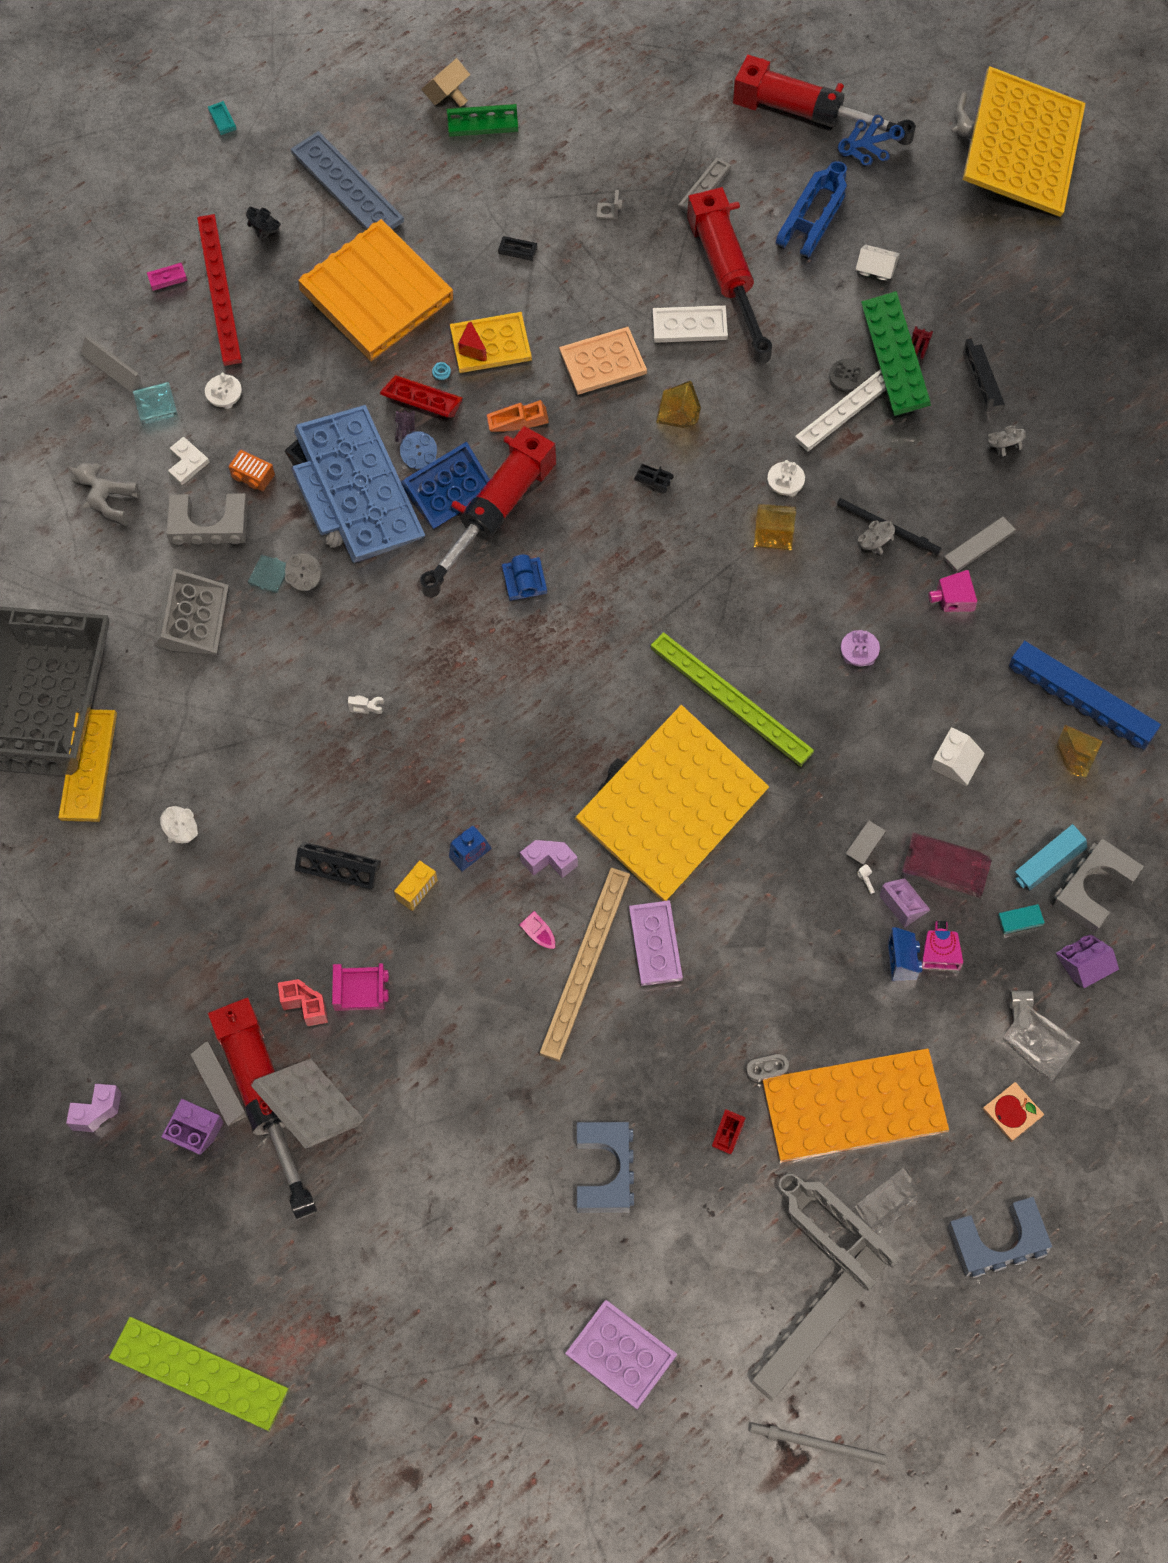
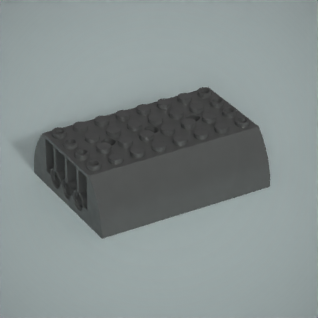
[0,606,110,776]

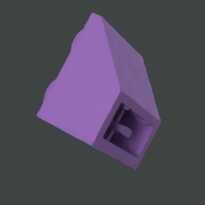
[1056,934,1119,988]
[161,1099,224,1155]

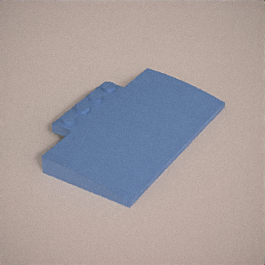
[291,405,425,563]

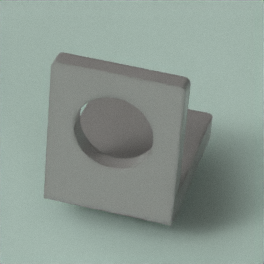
[597,190,622,219]

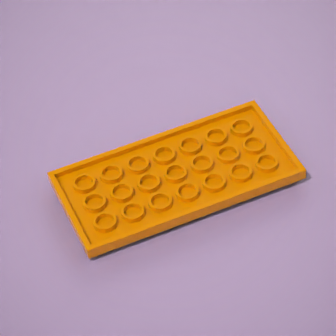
[762,1048,949,1163]

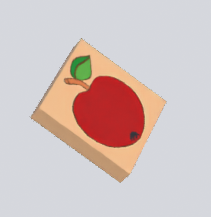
[982,1082,1044,1142]

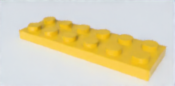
[58,709,117,822]

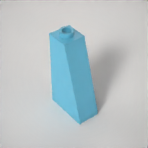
[1015,824,1088,890]

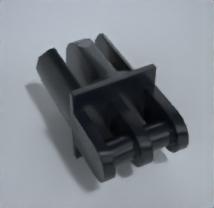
[634,463,674,493]

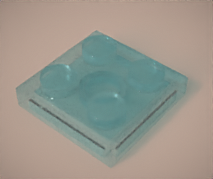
[133,382,178,425]

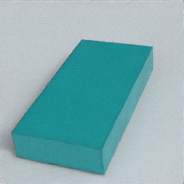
[208,101,237,135]
[998,904,1045,934]

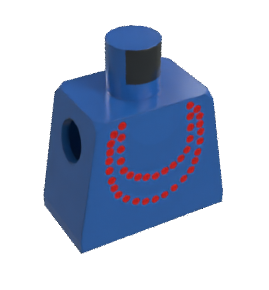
[449,826,492,872]

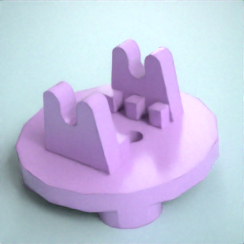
[840,630,880,666]

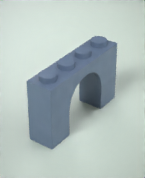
[577,1122,634,1213]
[948,1197,1052,1278]

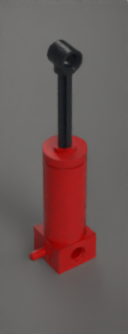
[687,187,772,364]

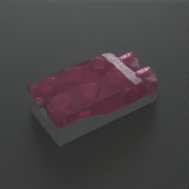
[900,832,992,901]

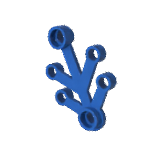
[838,115,905,166]

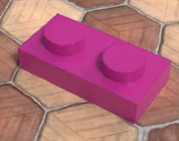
[147,263,187,291]

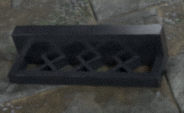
[963,338,1005,412]
[294,842,381,889]

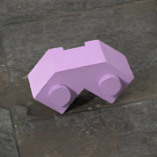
[520,840,578,878]
[66,1084,121,1132]

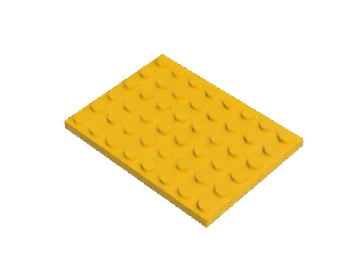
[962,66,1086,217]
[574,705,769,901]

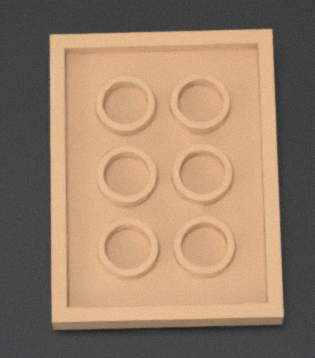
[559,327,647,395]

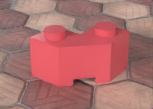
[278,979,328,1026]

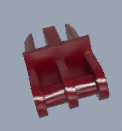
[911,326,933,360]

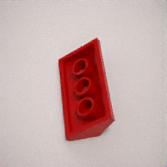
[380,375,463,417]

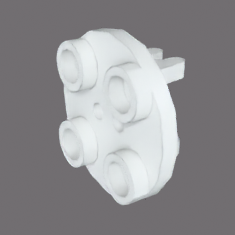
[205,373,242,409]
[767,460,805,497]
[160,806,198,844]

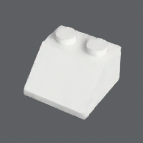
[856,244,900,281]
[931,727,985,787]

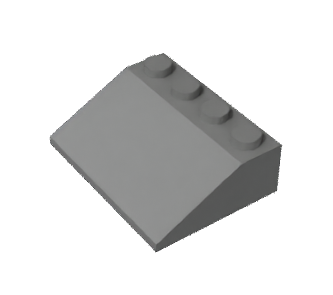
[154,568,229,655]

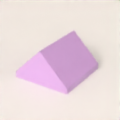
[880,878,930,928]

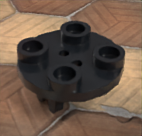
[246,206,281,239]

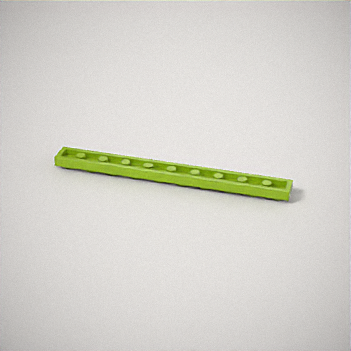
[651,632,814,767]

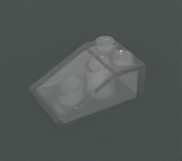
[1002,1005,1080,1082]

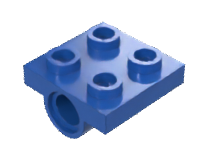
[502,554,547,601]

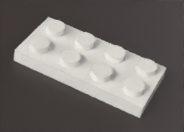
[653,305,728,343]

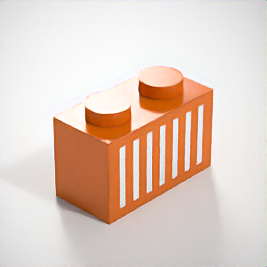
[228,449,275,491]

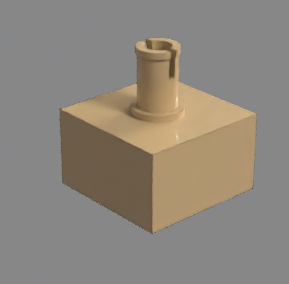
[421,58,470,108]

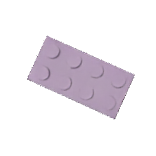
[629,900,683,986]

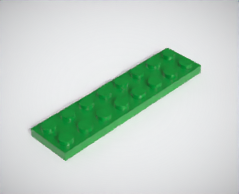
[861,291,931,416]

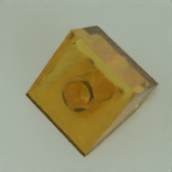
[1056,725,1103,778]

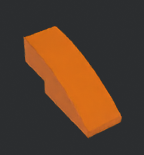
[487,400,549,432]

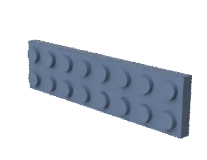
[291,131,404,230]

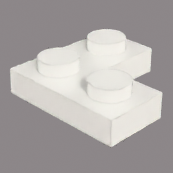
[168,437,210,486]

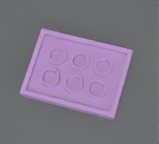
[565,1300,677,1410]

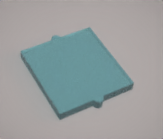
[248,555,286,593]

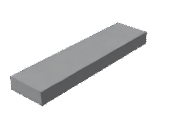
[678,157,731,213]
[944,517,1016,573]

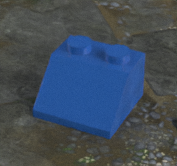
[888,927,922,981]

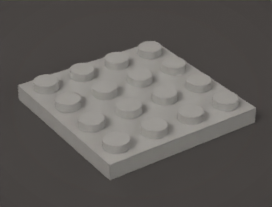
[251,1059,364,1149]

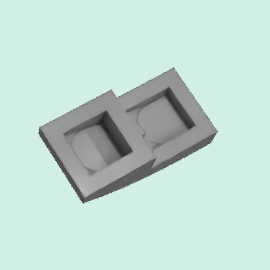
[846,821,887,865]

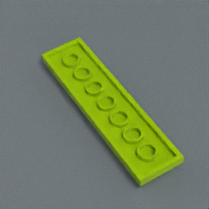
[109,1317,289,1432]

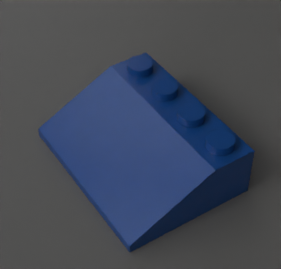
[401,442,490,529]

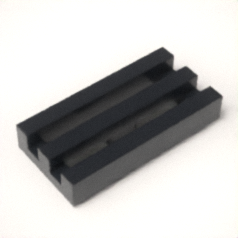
[498,236,538,261]

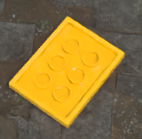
[450,312,532,373]

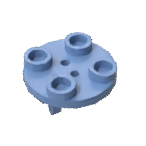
[400,431,437,469]

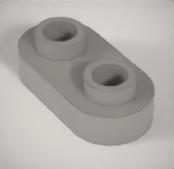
[746,1054,789,1082]

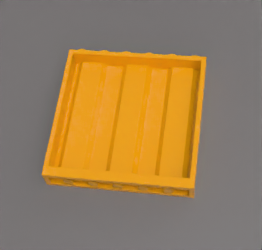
[298,219,453,361]

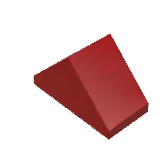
[458,322,487,361]
[712,1109,746,1154]

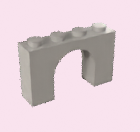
[166,493,248,545]
[1053,839,1144,935]

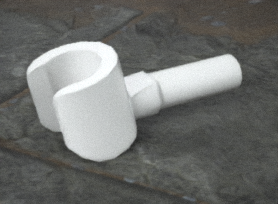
[857,864,875,894]

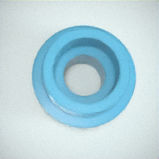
[432,362,451,380]

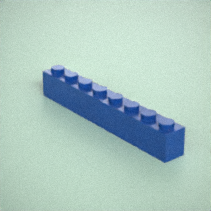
[1009,640,1161,750]

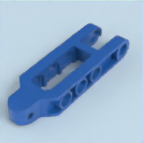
[776,161,847,258]

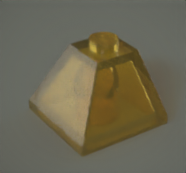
[656,381,701,428]

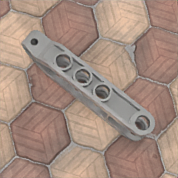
[779,1174,900,1291]

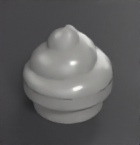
[326,530,344,548]

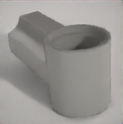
[1009,990,1034,1033]

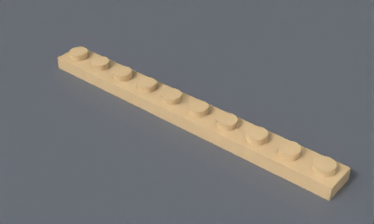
[540,868,630,1062]

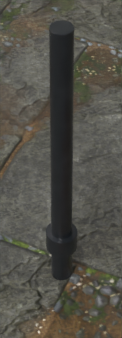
[837,498,942,555]

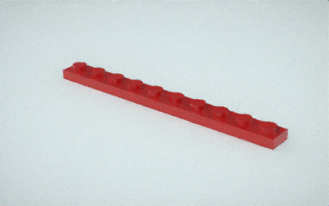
[197,214,242,366]

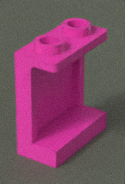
[332,963,389,1011]

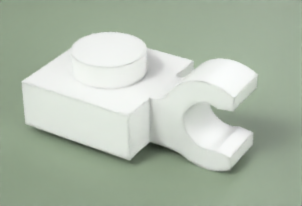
[348,695,384,714]

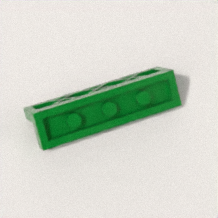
[447,104,518,137]

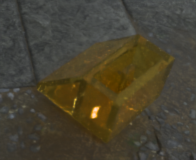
[754,504,796,550]

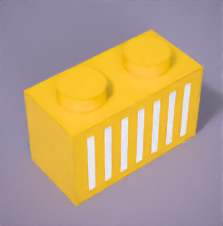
[394,860,438,911]

